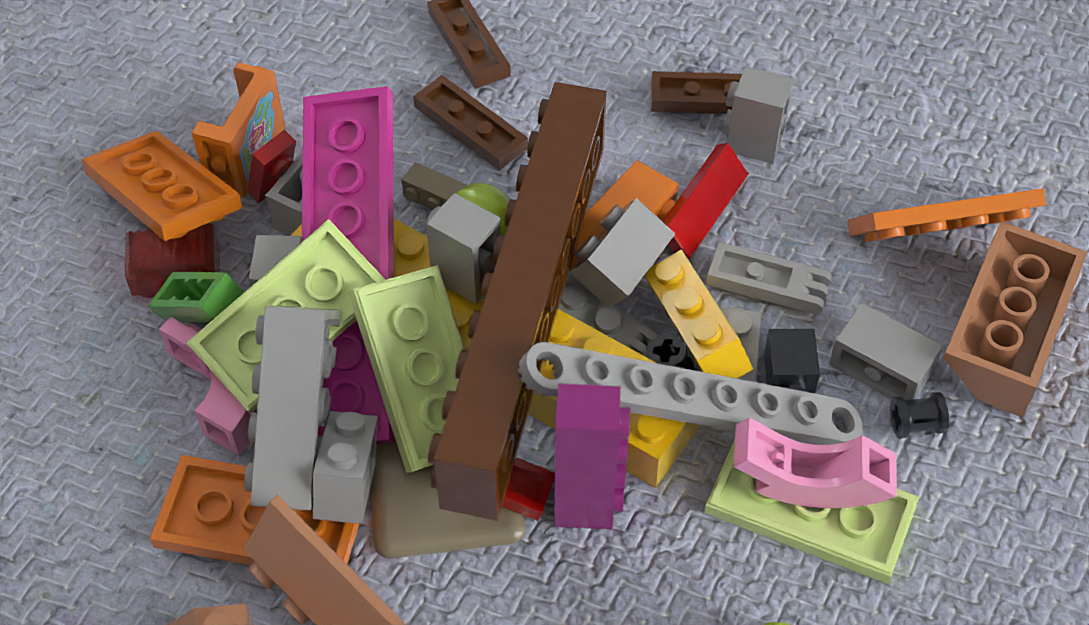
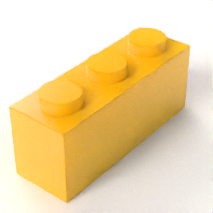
[644,250,753,379]

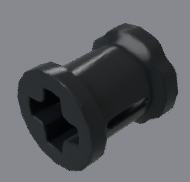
[646,333,695,371]
[890,392,949,439]

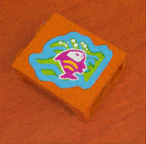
[192,62,286,198]

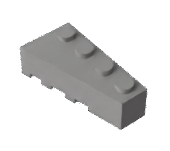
[244,306,341,510]

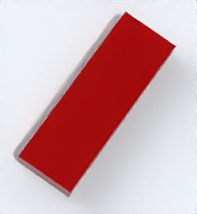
[662,143,749,259]

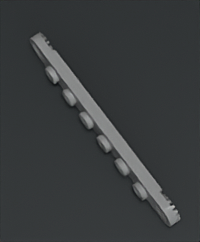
[518,342,863,445]

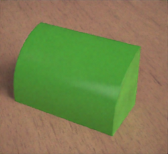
[148,272,244,324]

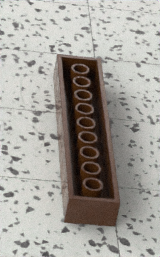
[428,82,607,521]

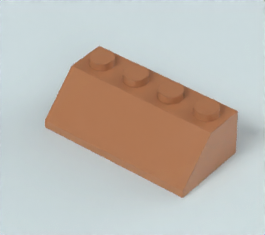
[943,221,1088,418]
[243,494,406,625]

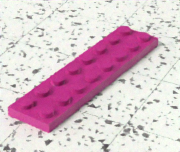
[302,86,395,444]

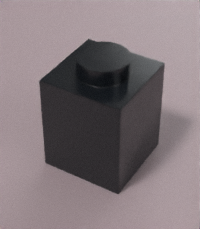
[764,329,820,394]

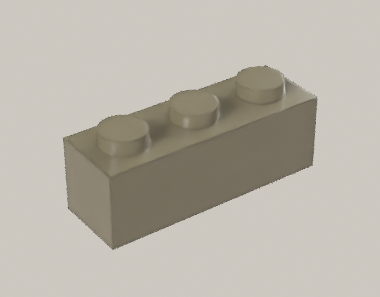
[401,162,467,211]

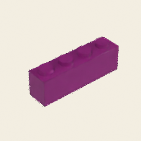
[555,383,630,530]

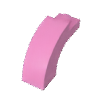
[159,317,258,456]
[734,418,897,508]

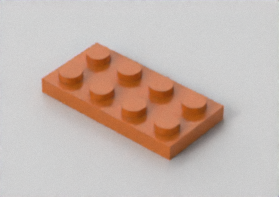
[82,130,242,241]
[847,188,1046,242]
[150,455,359,565]

